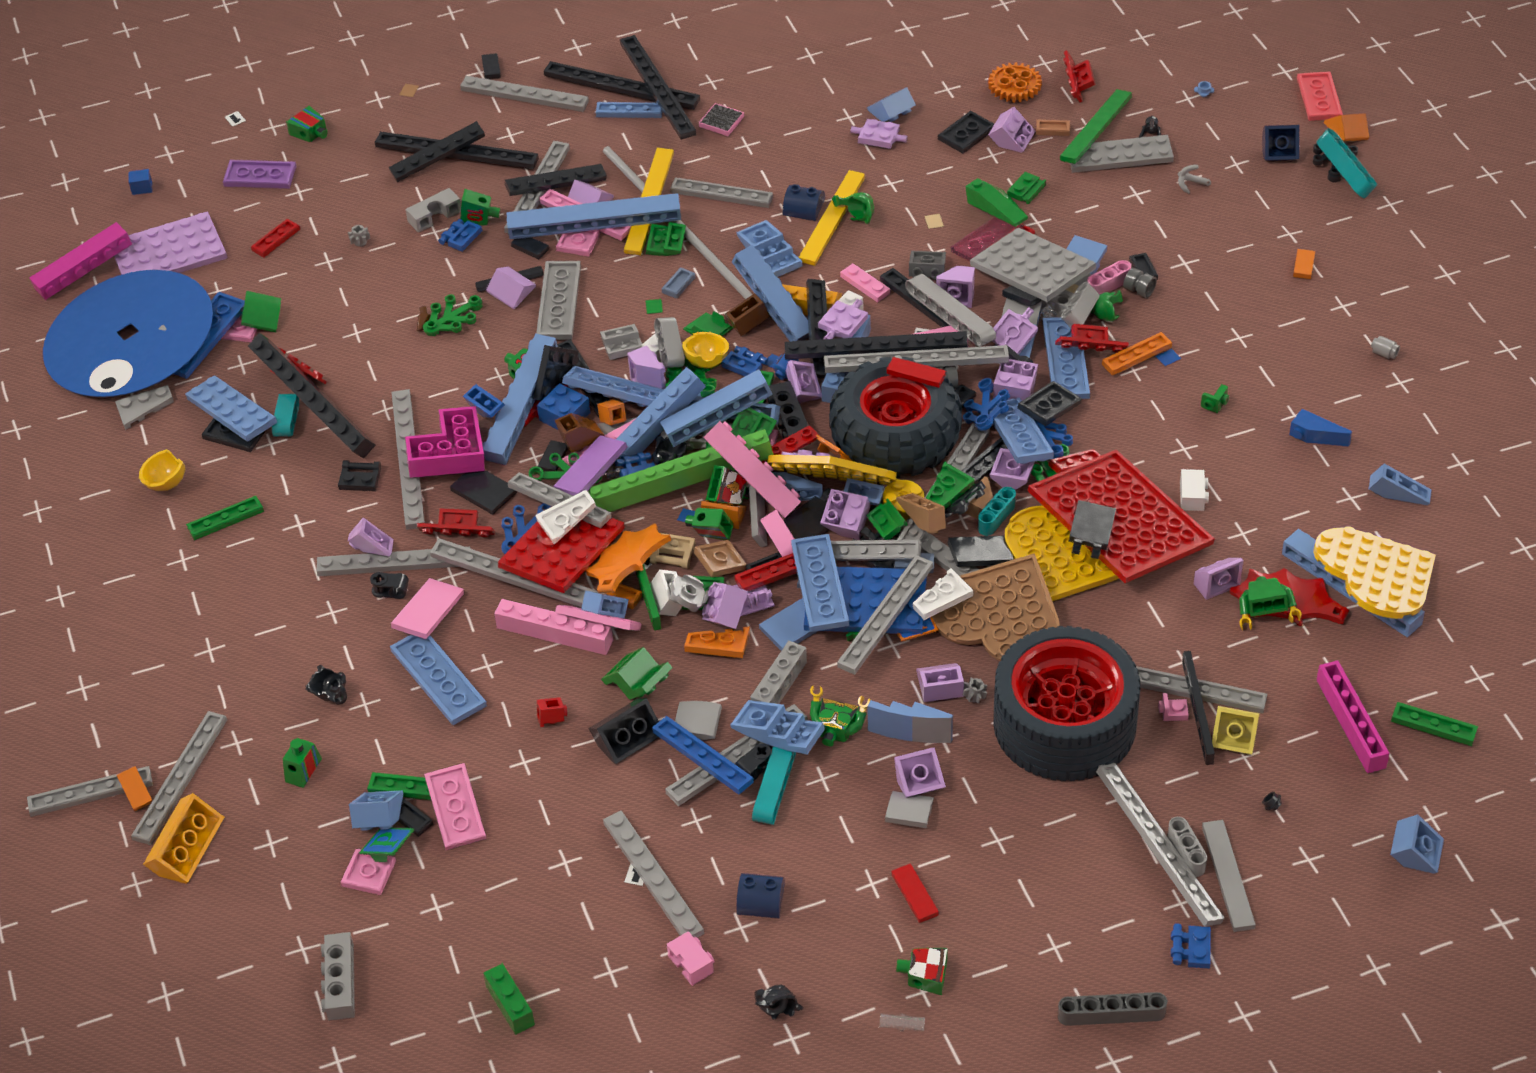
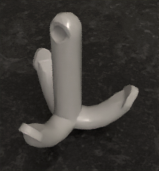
[1178,165,1211,194]

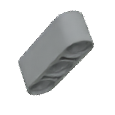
[1061,282,1099,328]
[654,317,685,368]
[1167,817,1207,877]

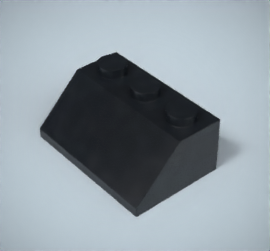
[588,698,659,764]

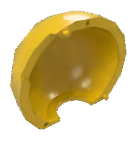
[682,332,729,368]
[139,449,186,491]

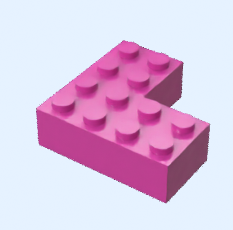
[405,406,485,478]

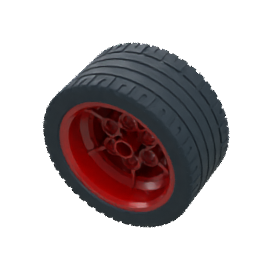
[993,626,1141,781]

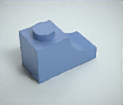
[844,478,885,506]
[581,590,629,618]

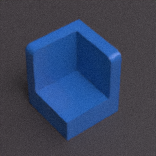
[129,169,152,195]

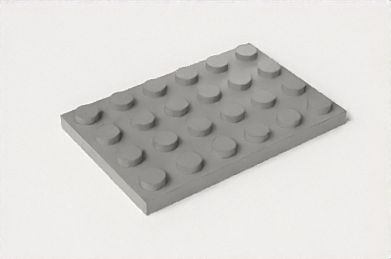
[970,227,1096,302]

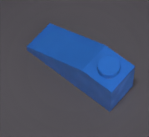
[463,384,505,418]
[1289,409,1352,446]

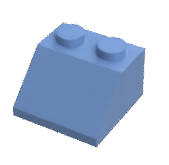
[867,87,916,122]
[349,790,403,830]
[1390,815,1444,874]

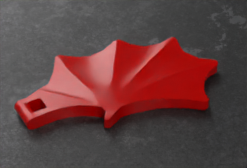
[1229,568,1349,626]

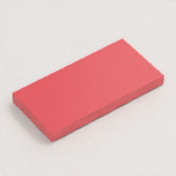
[1297,72,1343,121]

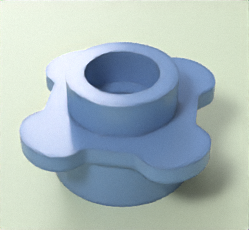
[1194,81,1214,97]

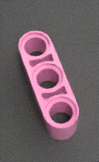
[1087,260,1131,295]
[760,510,795,557]

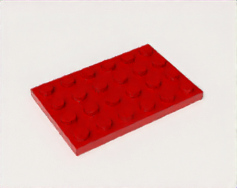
[498,506,624,593]

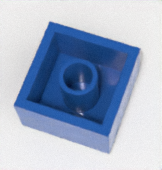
[537,383,590,430]

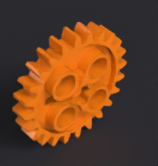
[988,62,1042,103]

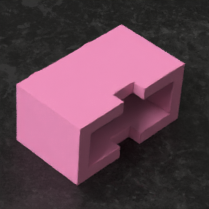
[667,931,714,986]

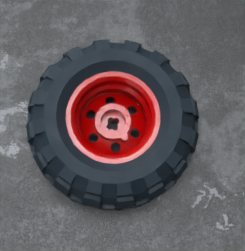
[829,356,962,478]

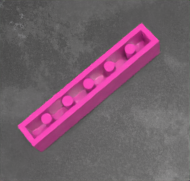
[29,222,132,300]
[1317,660,1390,773]

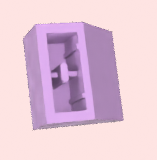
[988,107,1035,153]
[627,346,666,389]
[993,359,1038,401]
[820,489,871,540]
[702,582,748,629]
[916,663,964,702]

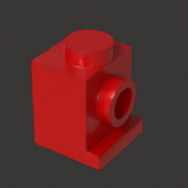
[537,697,567,727]

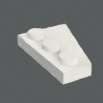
[536,490,596,544]
[913,568,973,620]

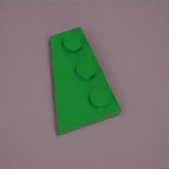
[926,462,975,509]

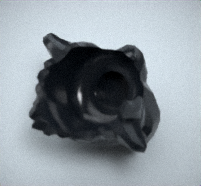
[651,436,688,465]
[305,665,347,705]
[754,985,804,1020]

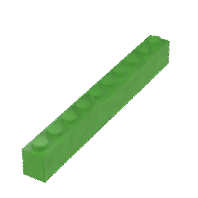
[587,429,773,512]

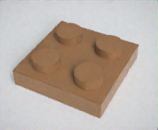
[694,540,747,577]

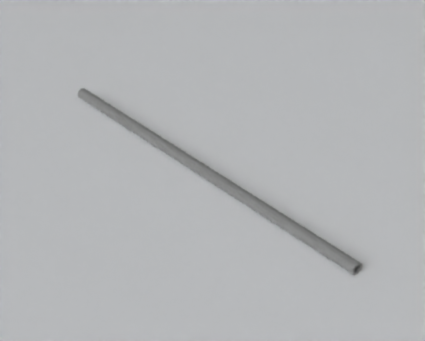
[603,146,753,299]

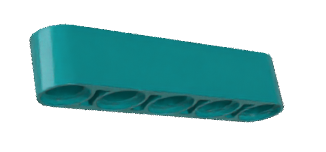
[1316,128,1377,198]
[752,746,796,825]

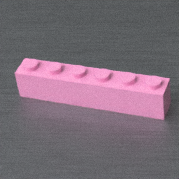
[703,421,801,518]
[494,599,613,655]

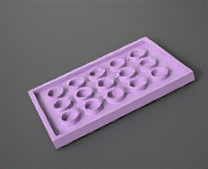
[114,211,227,275]

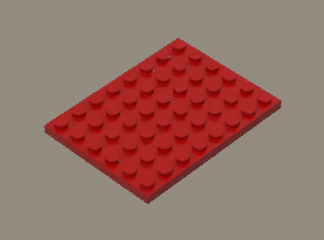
[1028,449,1215,583]

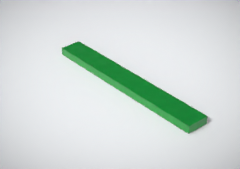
[1060,89,1132,164]

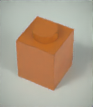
[597,400,627,425]

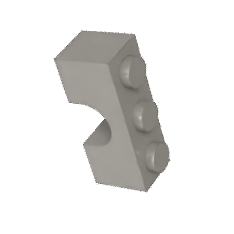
[406,188,461,233]

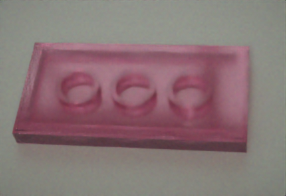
[951,216,1024,261]

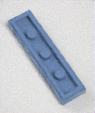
[596,102,662,118]

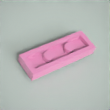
[840,264,890,302]

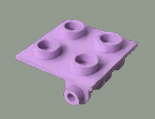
[733,585,775,616]

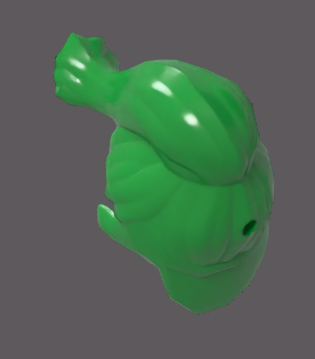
[832,192,875,224]
[1090,290,1123,322]

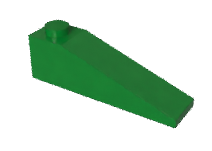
[965,178,1028,227]

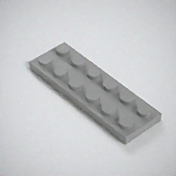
[1067,135,1174,173]
[536,261,581,340]

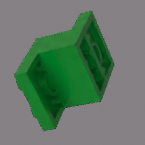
[601,647,673,700]

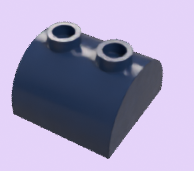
[1262,125,1300,160]
[783,184,825,221]
[736,873,785,919]

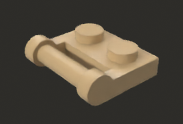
[650,533,696,569]

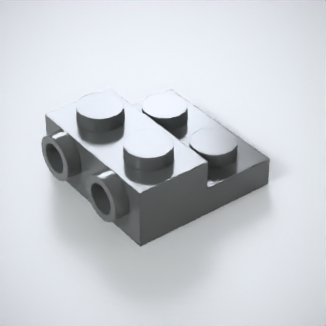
[909,251,946,280]

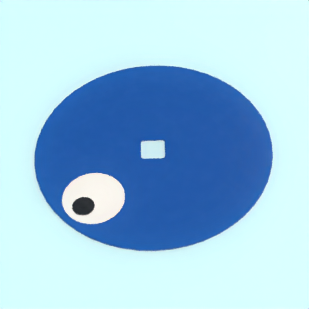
[43,270,213,397]

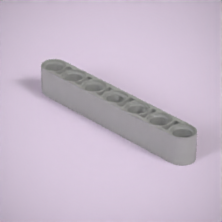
[905,274,996,347]

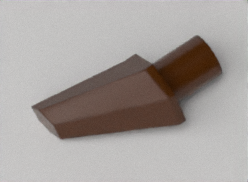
[417,306,431,331]

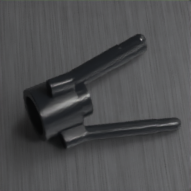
[1138,116,1161,138]

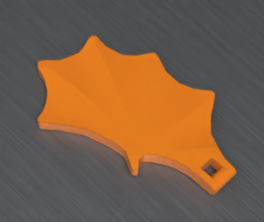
[585,524,672,593]

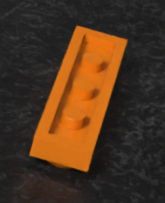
[1102,332,1172,376]

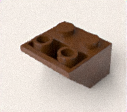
[723,293,770,336]
[555,413,605,453]

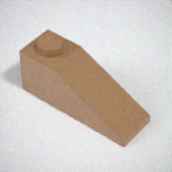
[897,493,946,534]

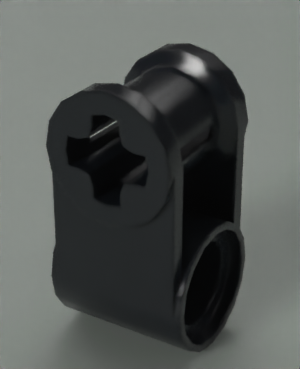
[370,572,409,599]
[735,743,771,781]

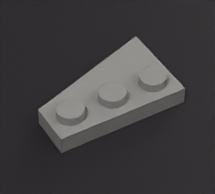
[115,385,174,430]

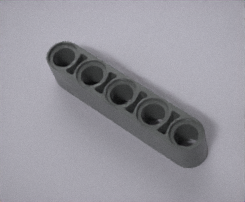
[1058,992,1167,1026]

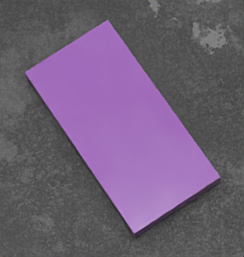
[223,160,296,189]
[553,435,628,496]

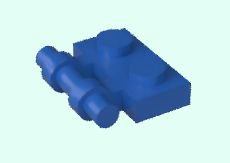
[438,219,482,252]
[721,346,769,376]
[615,452,655,477]
[1171,924,1211,969]

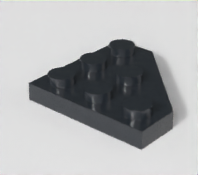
[533,345,579,401]

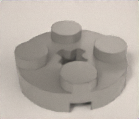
[670,575,709,612]

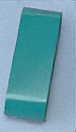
[272,394,299,437]
[978,487,1016,536]

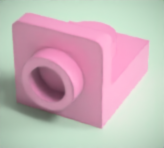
[1158,693,1189,721]

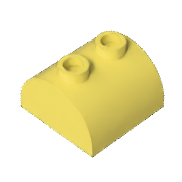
[1212,706,1259,754]

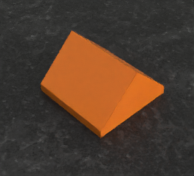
[1323,113,1369,142]
[701,500,747,529]

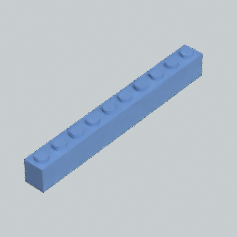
[506,193,681,239]

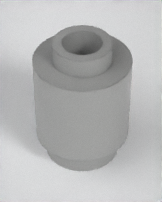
[1371,336,1400,359]

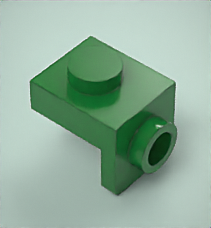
[1201,384,1229,413]

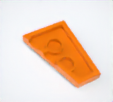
[684,626,750,658]

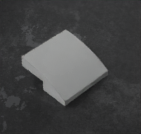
[600,324,642,360]
[675,701,722,740]
[885,791,934,828]

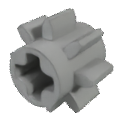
[348,225,370,246]
[962,678,987,703]

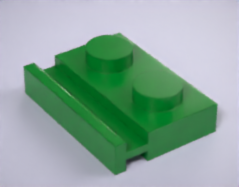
[1007,172,1046,204]
[866,498,909,540]

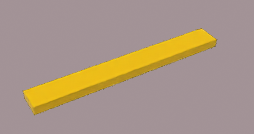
[624,148,674,255]
[799,170,865,266]

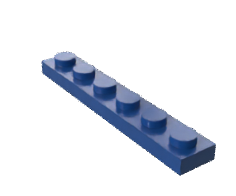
[652,716,754,795]

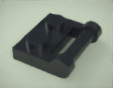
[338,460,381,491]

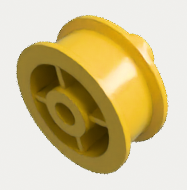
[882,479,924,521]

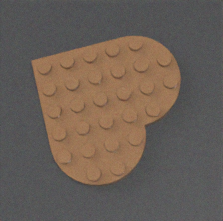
[932,553,1060,661]

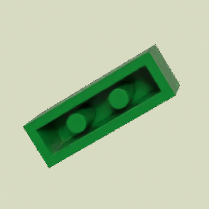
[483,963,535,1035]

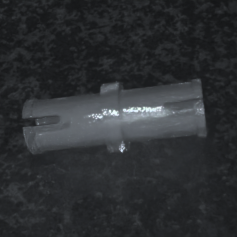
[880,1013,925,1031]

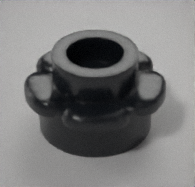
[1262,792,1282,811]

